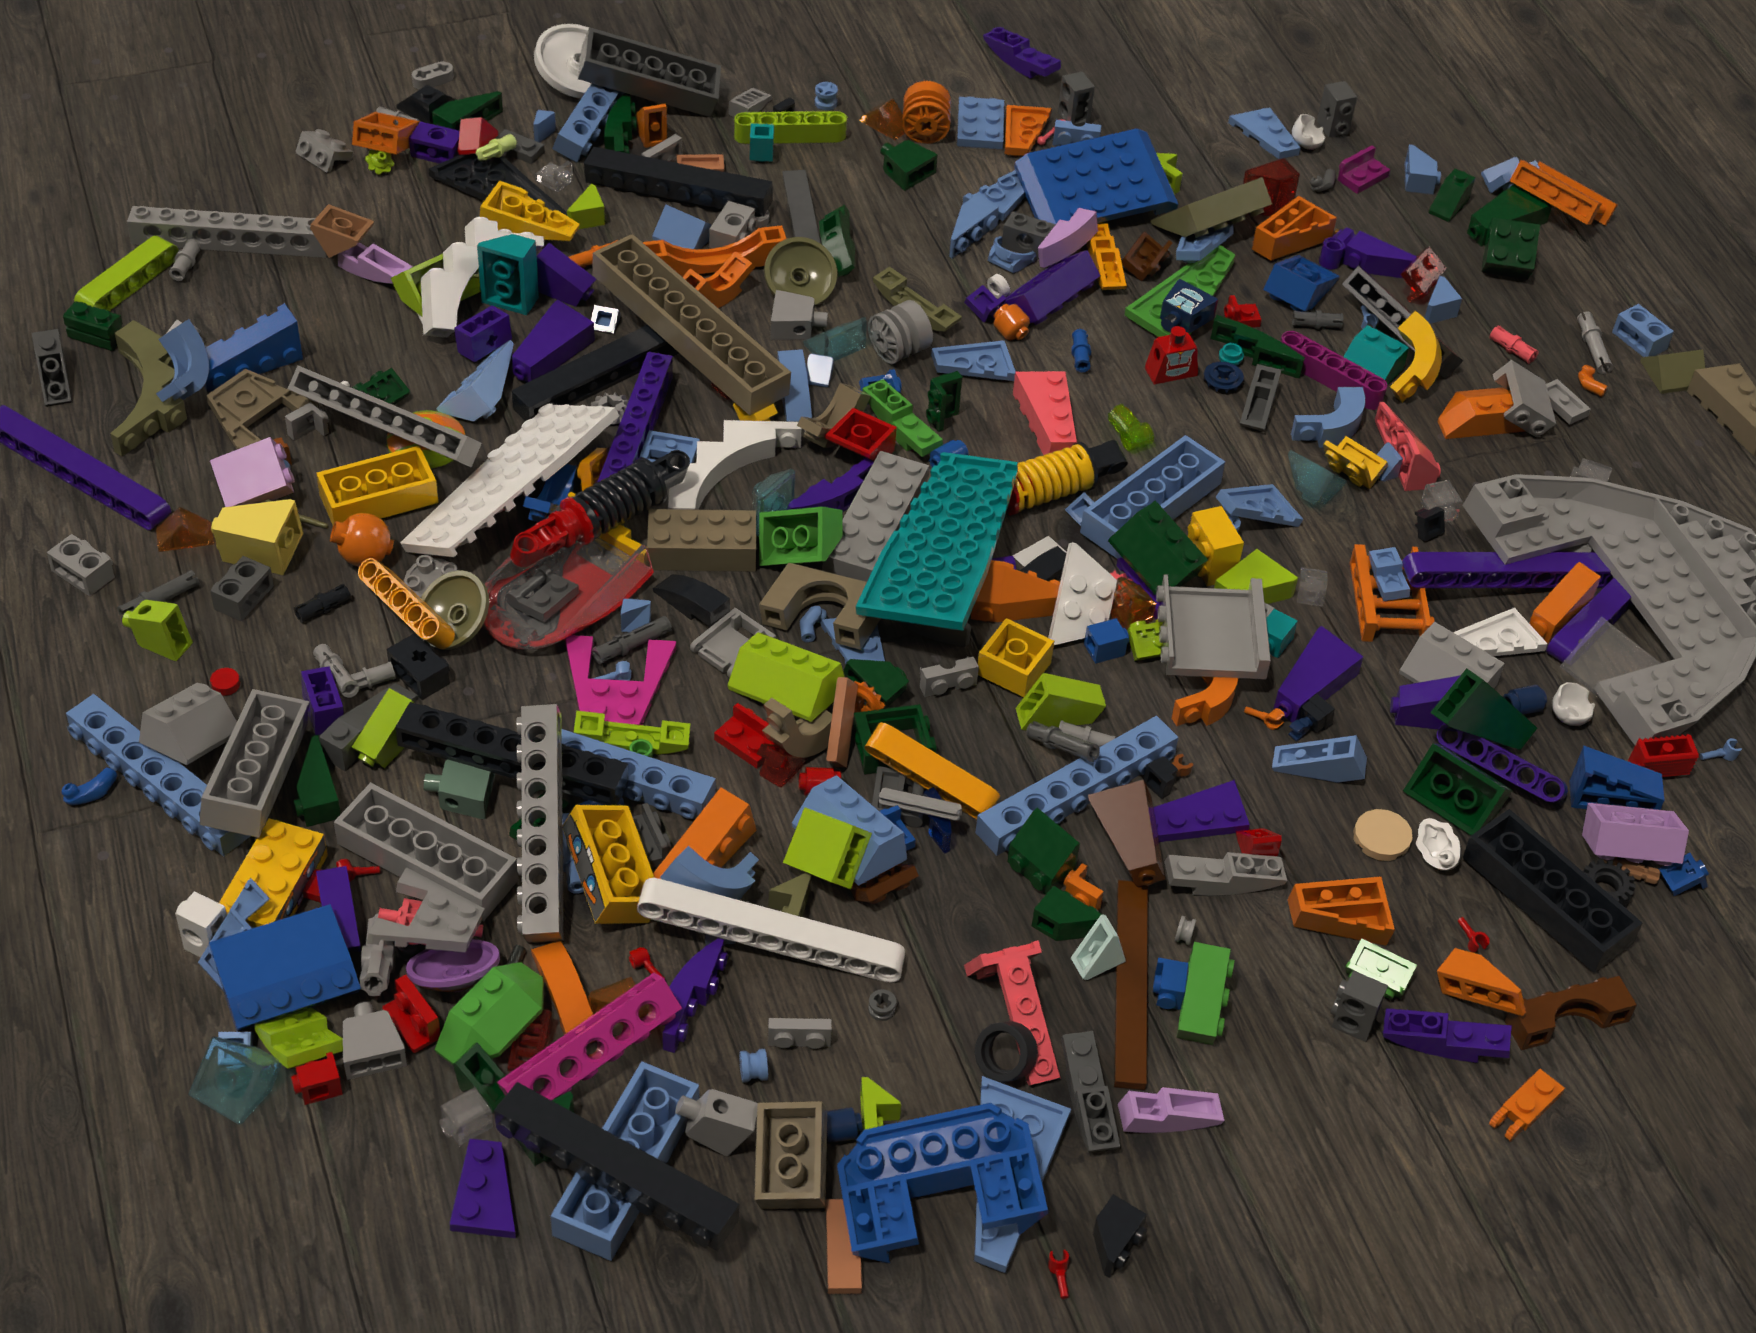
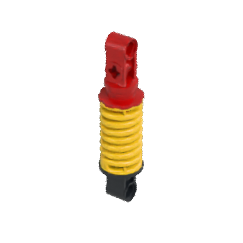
[1006,440,1128,516]

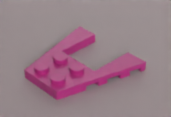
[565,635,676,725]

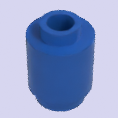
[929,440,969,467]

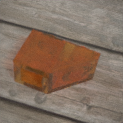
[1111,577,1156,630]

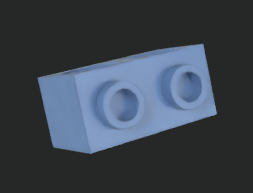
[1612,304,1674,357]

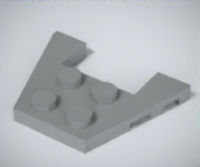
[367,868,485,952]

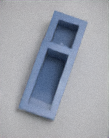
[777,350,812,422]

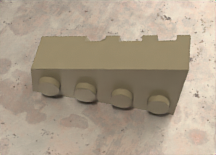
[1687,363,1756,456]

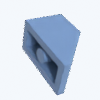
[1405,145,1441,194]

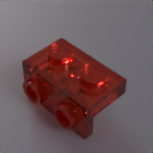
[1400,247,1447,302]

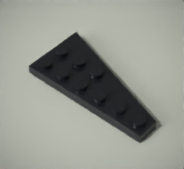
[428,153,567,216]

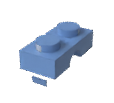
[1053,120,1101,146]

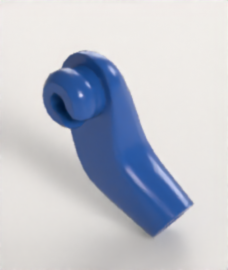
[61,768,118,805]

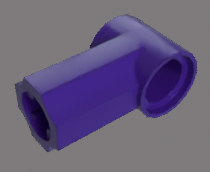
[1319,227,1355,270]

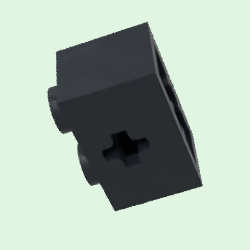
[387,633,450,700]

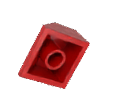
[825,408,897,461]

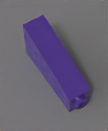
[512,300,595,383]
[1274,626,1363,723]

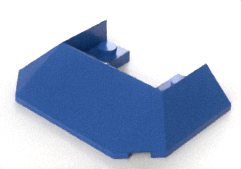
[837,1103,1048,1263]

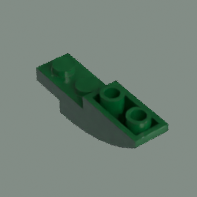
[605,93,636,153]
[819,205,855,278]

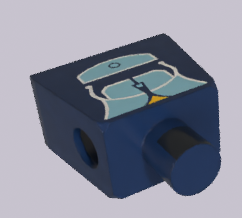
[1160,279,1218,334]

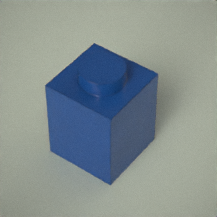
[1084,618,1129,664]

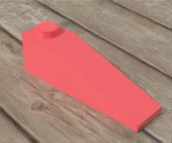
[1375,402,1441,491]

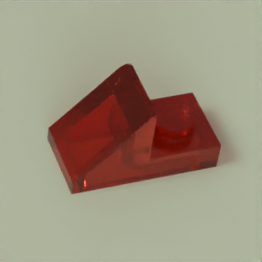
[757,744,808,787]

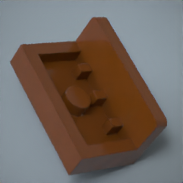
[1121,231,1173,281]
[850,863,919,904]

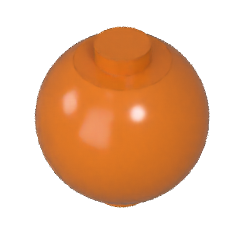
[330,513,394,567]

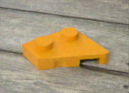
[577,448,608,491]

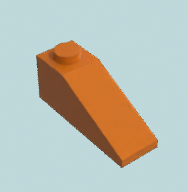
[1437,948,1526,1016]

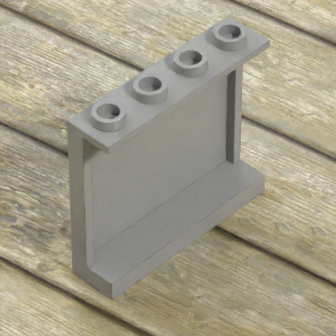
[1156,575,1271,679]

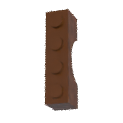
[1504,976,1637,1051]

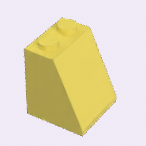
[211,499,303,575]

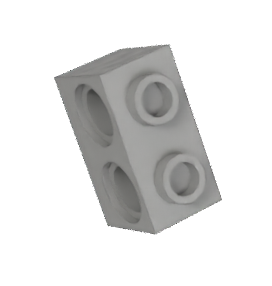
[47,534,115,596]

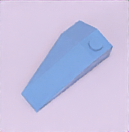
[436,340,514,421]

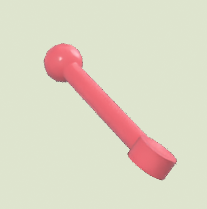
[1037,119,1066,145]

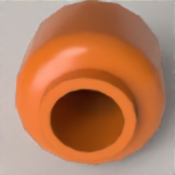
[994,304,1030,341]

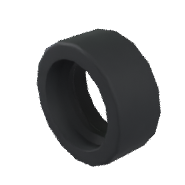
[974,1021,1038,1083]

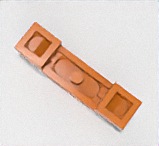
[531,941,597,1043]

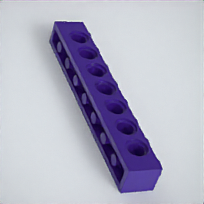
[597,352,673,482]

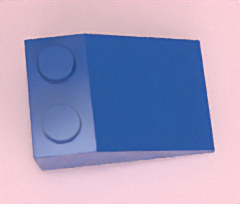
[1263,255,1340,312]

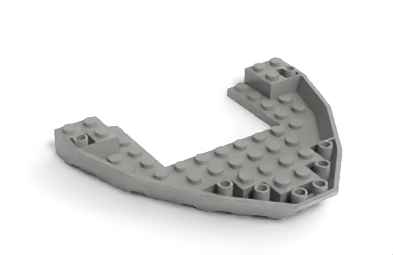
[1462,474,1756,745]

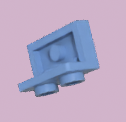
[1481,157,1540,193]

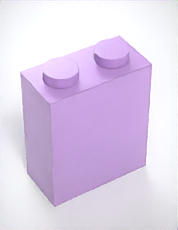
[210,437,295,507]

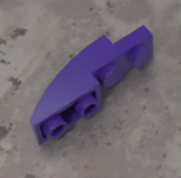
[983,27,1061,78]
[787,458,874,512]
[663,938,728,1053]
[1383,1008,1512,1063]

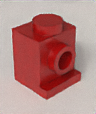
[291,1052,343,1105]

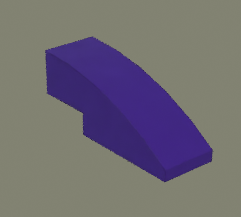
[316,866,361,954]

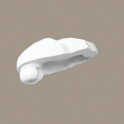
[1416,818,1462,871]

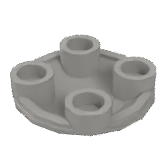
[404,555,457,598]

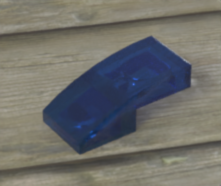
[924,787,951,854]

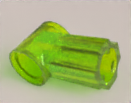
[1108,404,1154,452]

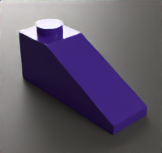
[1342,231,1423,280]

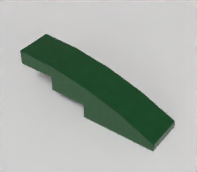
[1210,315,1305,379]

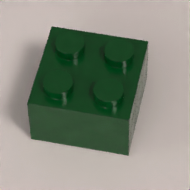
[1481,218,1540,279]

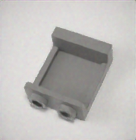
[1493,360,1556,437]

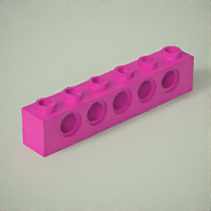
[497,973,682,1101]

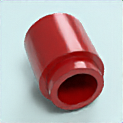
[799,767,841,796]

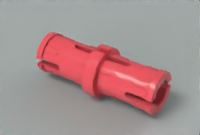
[1490,325,1538,364]

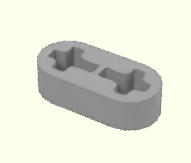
[412,62,454,89]

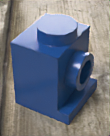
[1152,957,1188,1010]

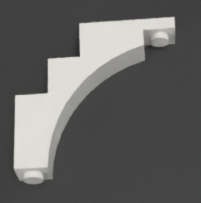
[668,420,802,510]

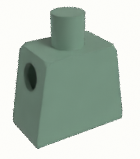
[424,760,495,819]

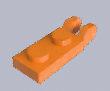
[1489,1069,1565,1141]

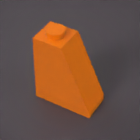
[1529,562,1601,644]

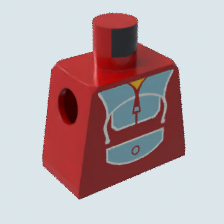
[1145,326,1198,385]

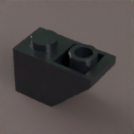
[1093,1194,1147,1278]

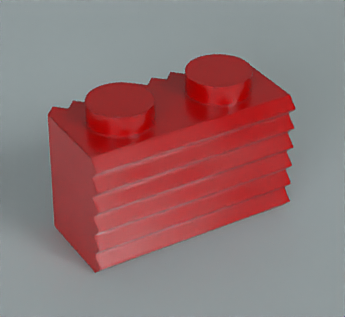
[1628,734,1699,777]

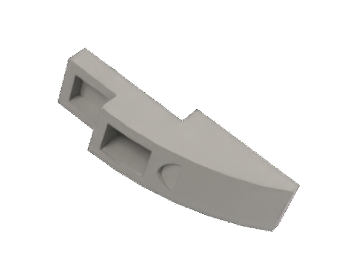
[1165,852,1287,895]

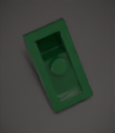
[453,1042,505,1113]

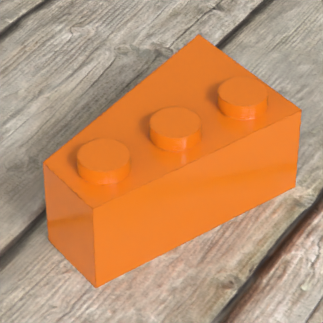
[1252,196,1337,260]
[1288,877,1395,946]

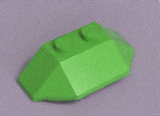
[435,962,544,1065]

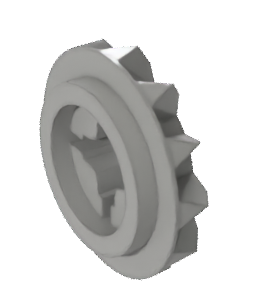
[591,392,629,424]

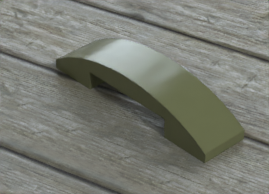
[873,266,962,331]

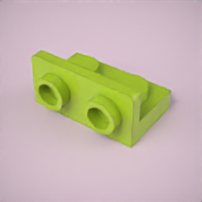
[1127,619,1164,661]

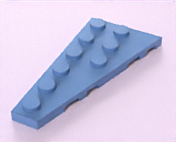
[974,1076,1071,1273]

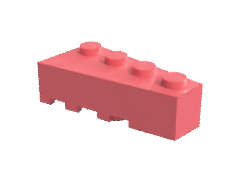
[1013,371,1077,455]

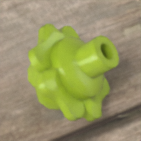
[365,150,394,175]

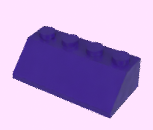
[1004,250,1101,325]

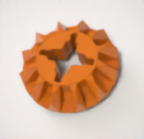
[854,681,885,713]

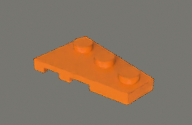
[1005,105,1052,156]

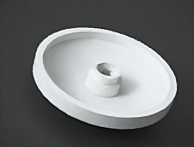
[534,24,591,99]

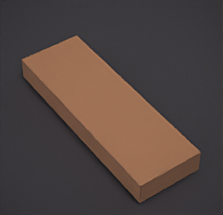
[826,677,858,768]
[826,1199,862,1294]

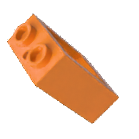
[352,112,419,154]

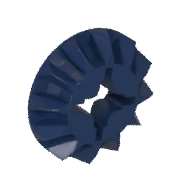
[1204,362,1244,393]

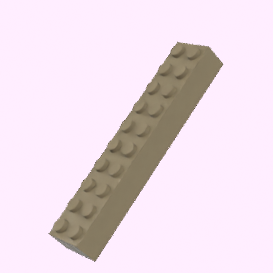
[592,234,791,415]

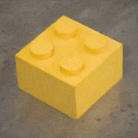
[1188,506,1244,586]
[978,618,1055,697]

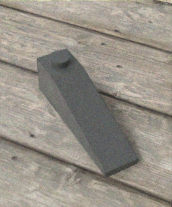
[319,683,418,771]

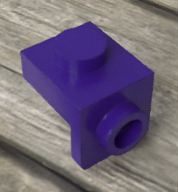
[964,285,1007,323]

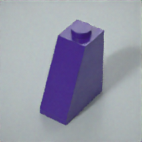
[537,243,596,307]
[1390,675,1461,731]

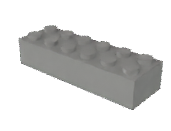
[822,451,929,582]
[200,689,309,838]
[334,782,519,921]

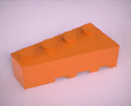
[653,787,757,879]

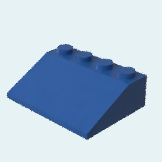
[208,904,361,1032]

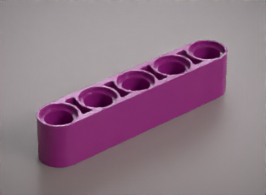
[1280,331,1387,410]

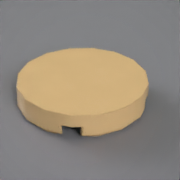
[1353,809,1413,861]

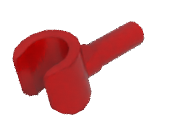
[336,859,380,882]
[1458,917,1490,952]
[629,947,665,980]
[1048,1250,1069,1299]

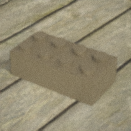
[647,509,756,572]

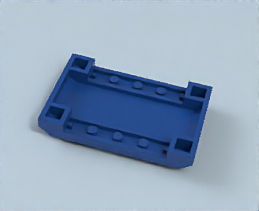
[1014,129,1179,224]

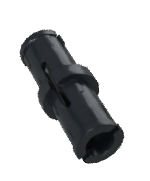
[293,584,351,623]

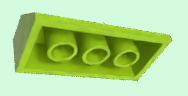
[390,254,481,317]
[727,632,844,722]

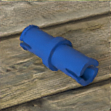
[1071,329,1091,373]

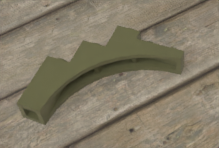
[110,320,187,457]

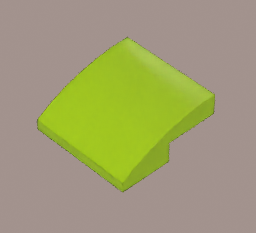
[255,1008,343,1069]

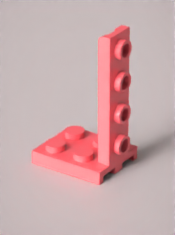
[964,940,1060,1086]

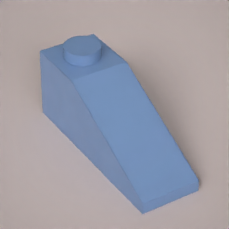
[1272,735,1367,782]

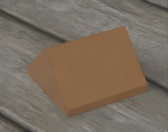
[310,204,374,258]

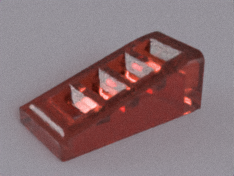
[507,1009,553,1072]

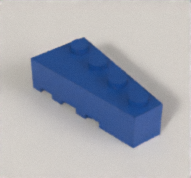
[204,303,303,392]

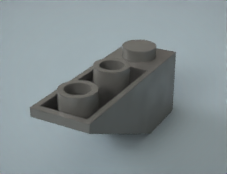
[32,329,72,406]

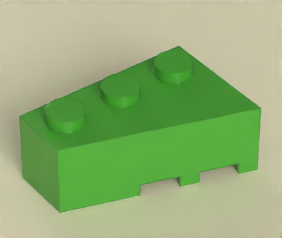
[1176,942,1234,1045]

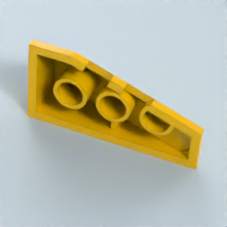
[480,181,580,241]

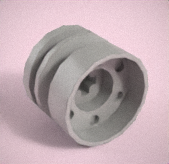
[868,300,933,364]

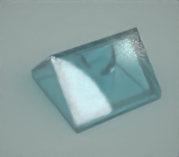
[803,317,867,361]

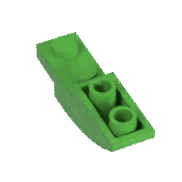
[862,379,943,457]

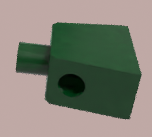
[880,140,938,191]

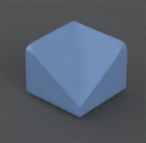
[621,599,651,632]

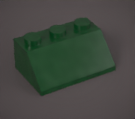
[1108,500,1208,595]
[1403,743,1513,835]

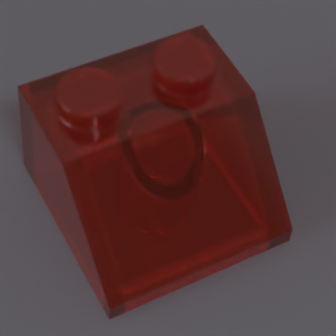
[1243,158,1300,217]

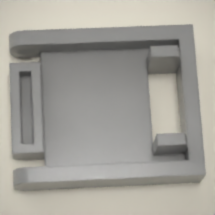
[690,608,776,677]

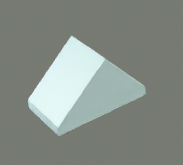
[1071,915,1126,980]

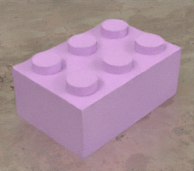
[1582,803,1689,866]

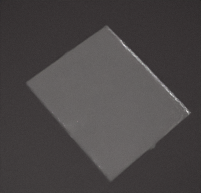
[1560,616,1661,700]

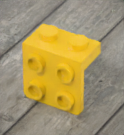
[1323,436,1388,489]

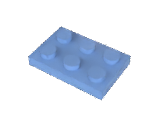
[957,97,1004,149]

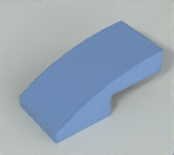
[1369,547,1410,601]

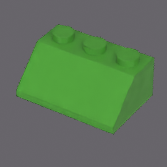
[759,507,843,566]

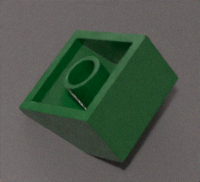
[1007,808,1080,895]

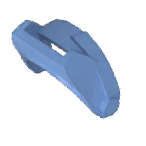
[987,236,1037,272]

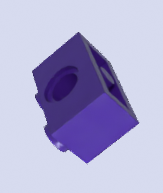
[409,121,460,164]

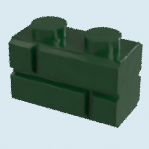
[63,301,123,351]

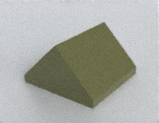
[1640,349,1705,394]

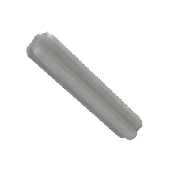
[879,788,962,821]

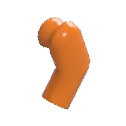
[1578,365,1608,397]

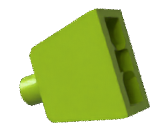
[122,600,193,661]

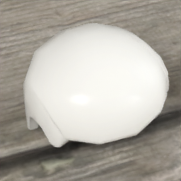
[1292,114,1325,150]
[1552,682,1595,726]

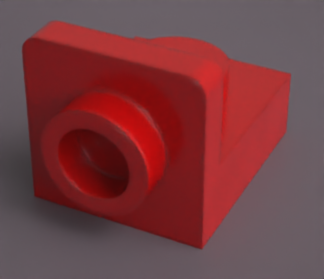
[1224,295,1261,328]

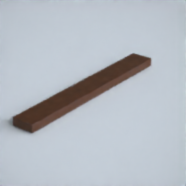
[1114,880,1148,1090]

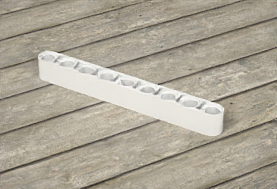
[637,878,906,983]

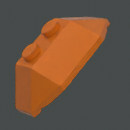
[1438,387,1527,439]

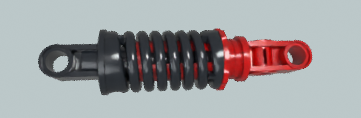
[510,450,690,567]

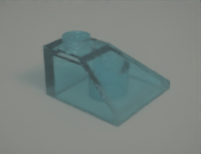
[1288,450,1347,505]
[752,469,795,536]
[188,1037,282,1124]

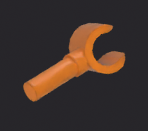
[1244,706,1285,730]

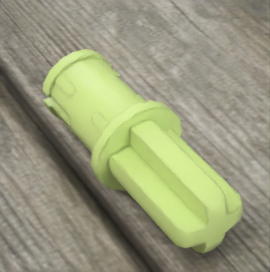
[476,134,517,161]

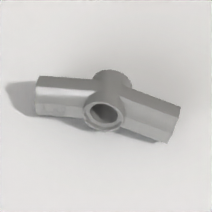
[360,914,396,996]

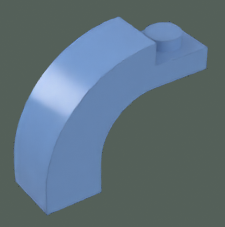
[156,319,209,402]
[1291,387,1365,448]
[660,846,759,900]

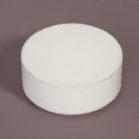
[987,274,1010,299]

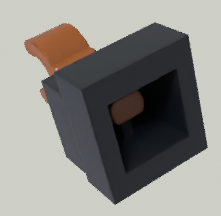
[1143,754,1193,799]

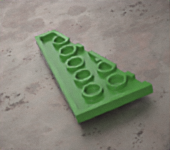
[1124,245,1235,337]

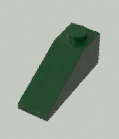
[432,91,503,131]
[293,735,341,827]

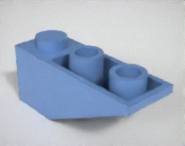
[949,194,999,258]

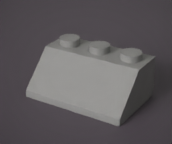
[1399,622,1505,689]
[139,682,237,765]

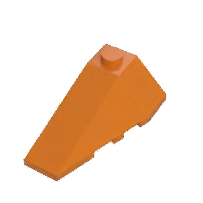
[971,560,1060,622]

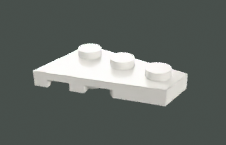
[1453,608,1547,656]

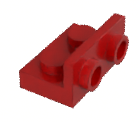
[714,703,780,769]
[382,974,440,1053]

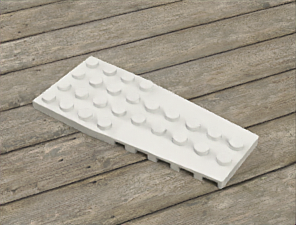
[401,404,619,557]

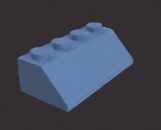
[792,775,907,886]

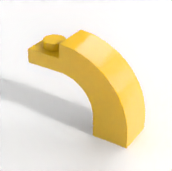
[1390,311,1442,403]

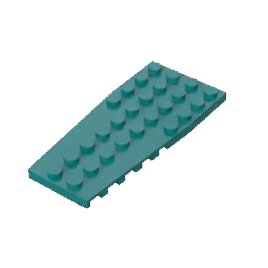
[855,452,1018,631]

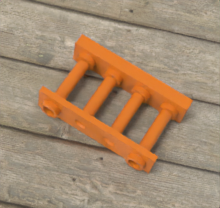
[1510,160,1618,225]
[1350,544,1434,642]

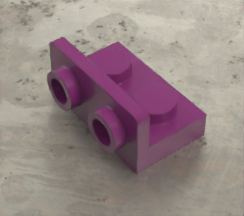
[1337,146,1390,194]

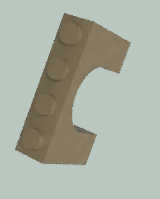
[759,563,881,650]

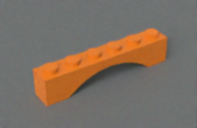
[642,225,787,276]

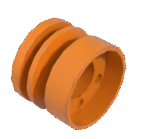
[902,81,951,144]

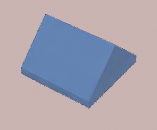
[652,205,712,250]

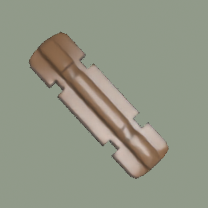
[1603,857,1660,884]

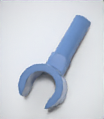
[1361,305,1378,329]
[592,661,631,681]
[1700,738,1742,761]

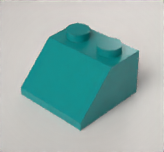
[1343,325,1409,385]

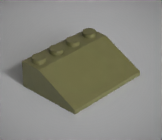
[1151,177,1272,238]

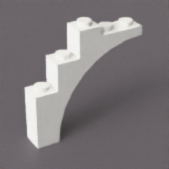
[421,217,544,338]

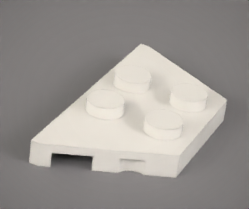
[1048,542,1117,645]

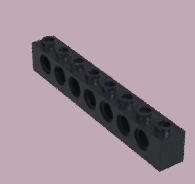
[395,702,628,805]

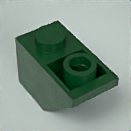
[1031,886,1103,941]

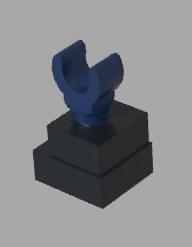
[1288,693,1335,742]

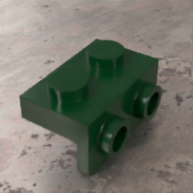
[926,371,963,431]

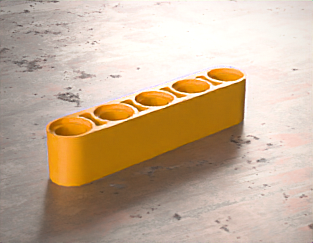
[358,558,455,649]
[864,722,1000,819]

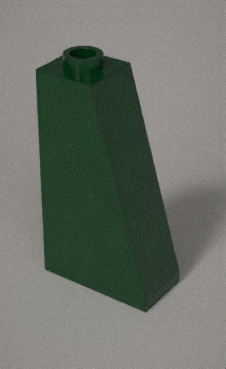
[1467,184,1552,247]
[1430,668,1538,750]

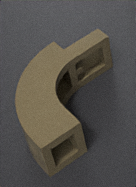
[797,383,871,448]
[762,698,832,758]

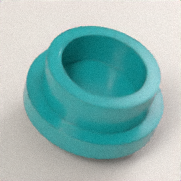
[1219,343,1244,365]

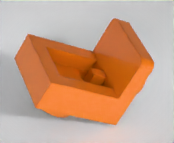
[1064,863,1103,911]

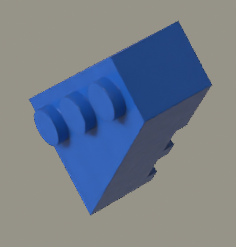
[1569,745,1664,810]

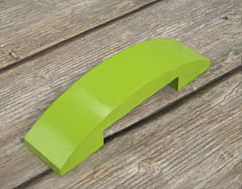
[574,710,690,754]

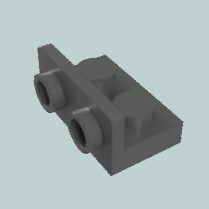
[633,803,671,868]

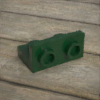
[352,367,410,405]

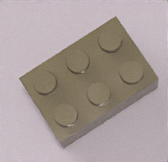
[755,1101,827,1209]

